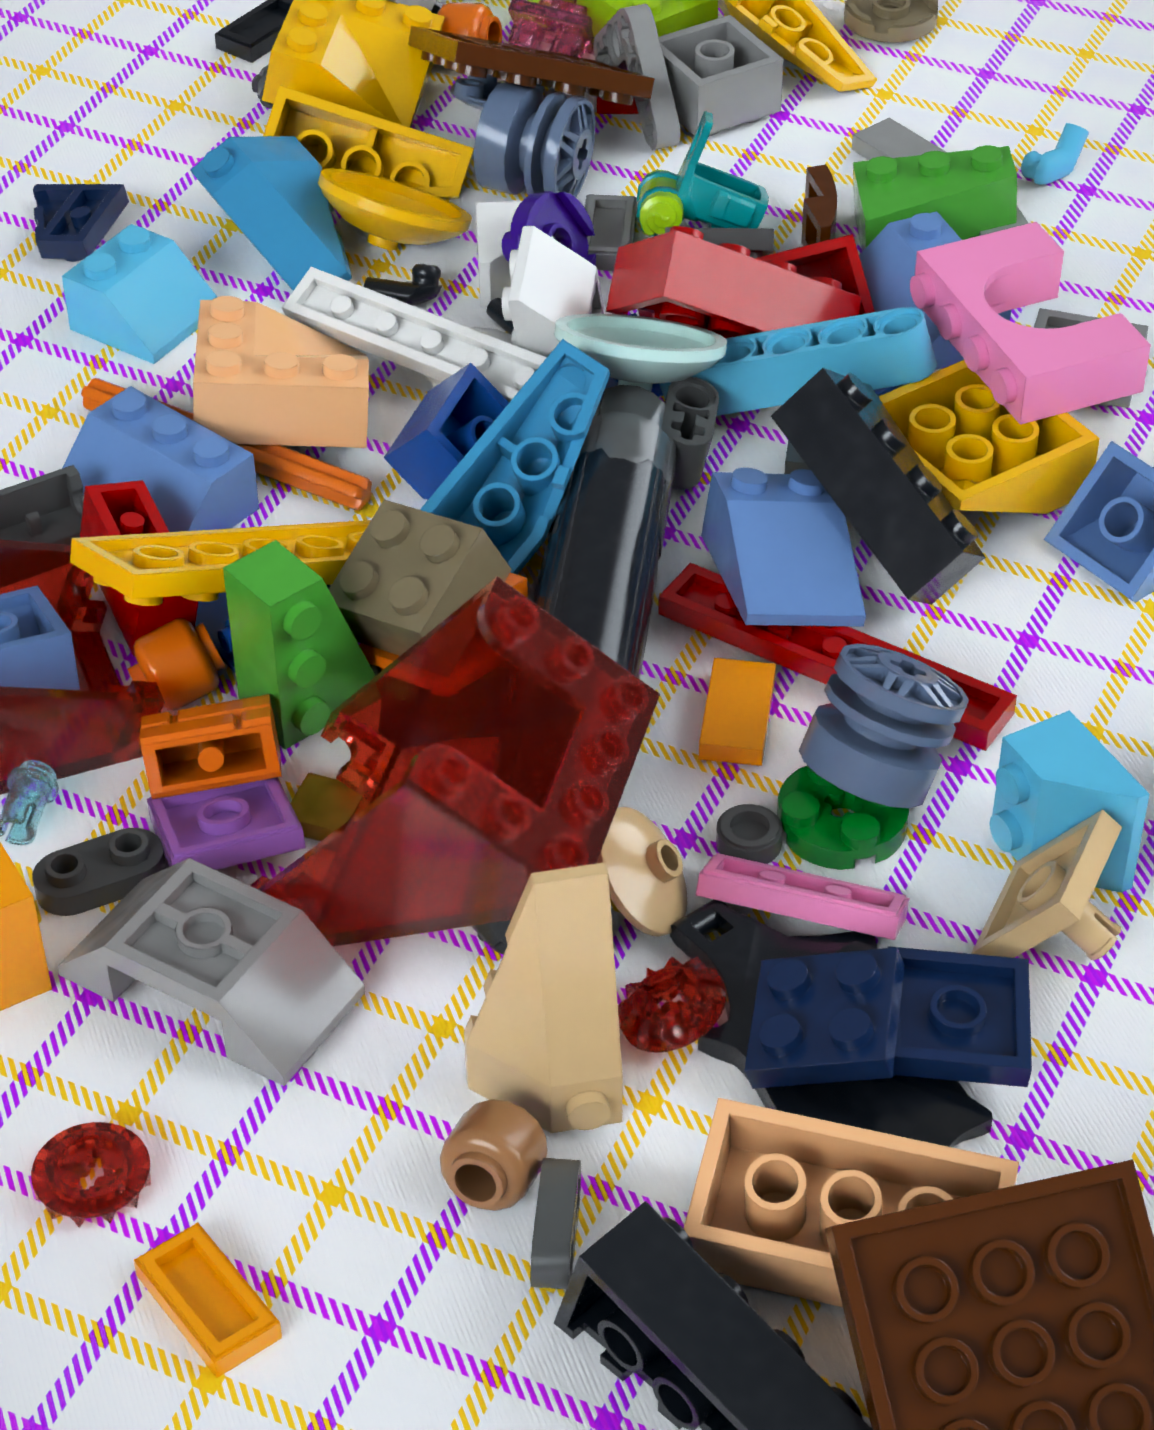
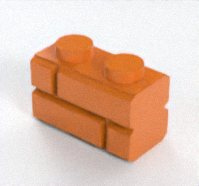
[139,694,282,799]

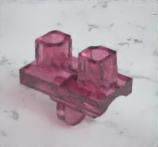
[508,0,595,58]

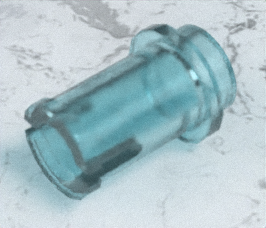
[0,760,59,845]

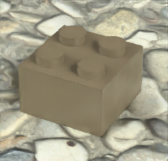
[329,499,512,673]

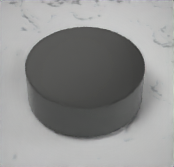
[716,804,783,864]

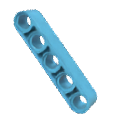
[659,307,937,416]

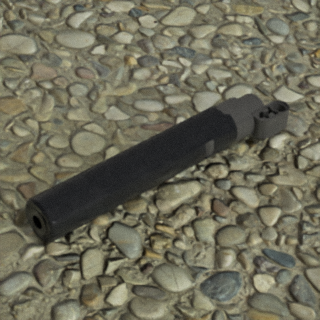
[468,377,719,955]

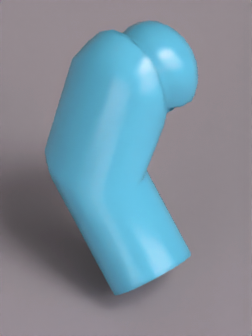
[1021,123,1089,185]

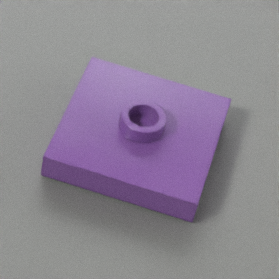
[147,778,306,870]

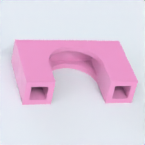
[910,222,1151,425]

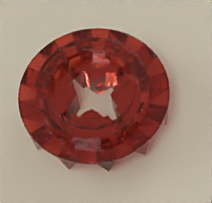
[618,956,726,1053]
[31,1122,151,1228]

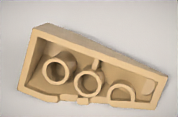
[464,862,623,1133]

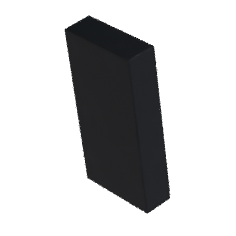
[215,0,293,63]

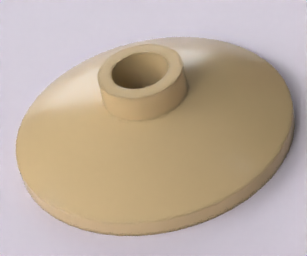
[594,807,687,937]

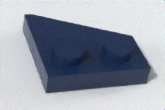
[33,184,129,262]

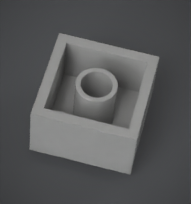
[659,15,784,136]

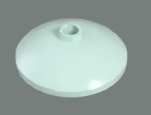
[554,314,727,391]

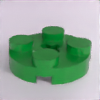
[777,765,909,870]

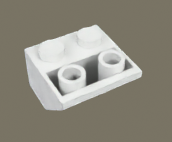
[502,226,605,357]

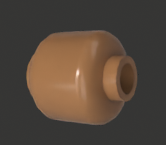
[439,1099,548,1211]

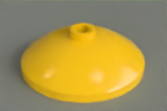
[318,168,472,250]

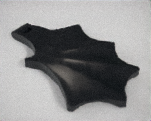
[670,899,993,1147]

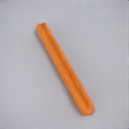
[81,378,373,510]

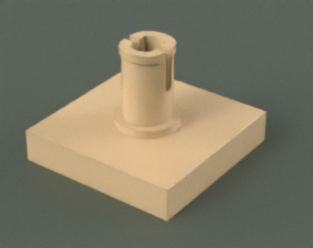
[971,809,1122,960]

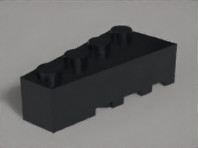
[771,368,986,605]
[554,1201,873,1430]

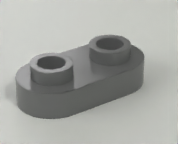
[32,828,166,916]

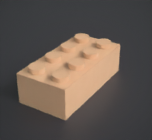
[683,1098,1019,1307]

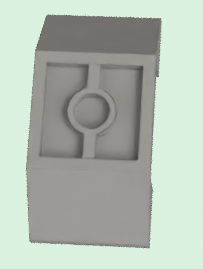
[57,858,365,1086]

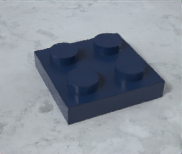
[888,946,1032,1087]
[744,947,905,1089]

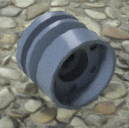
[473,82,595,197]
[799,643,969,808]

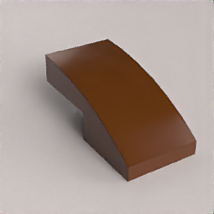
[801,164,837,246]

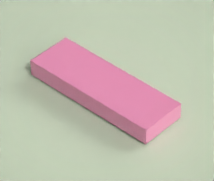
[696,853,910,940]

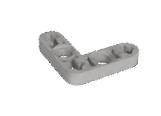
[593,4,681,150]

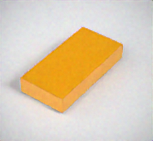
[698,658,776,766]
[133,1222,282,1378]

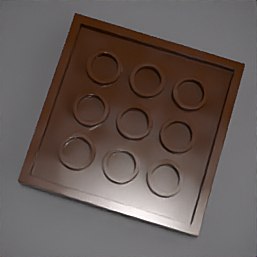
[408,25,655,105]
[825,1159,1154,1430]

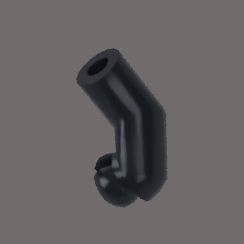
[364,264,442,306]

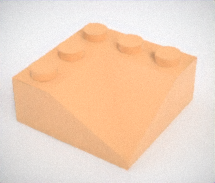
[193,296,369,448]

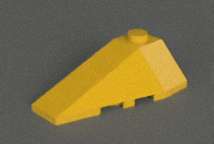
[718,0,877,92]
[263,85,474,199]

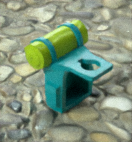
[637,111,769,236]

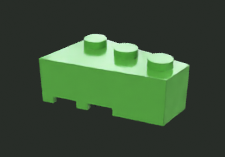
[853,145,1017,252]
[223,540,384,749]

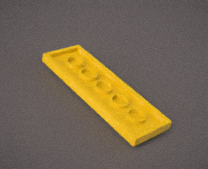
[70,520,371,606]

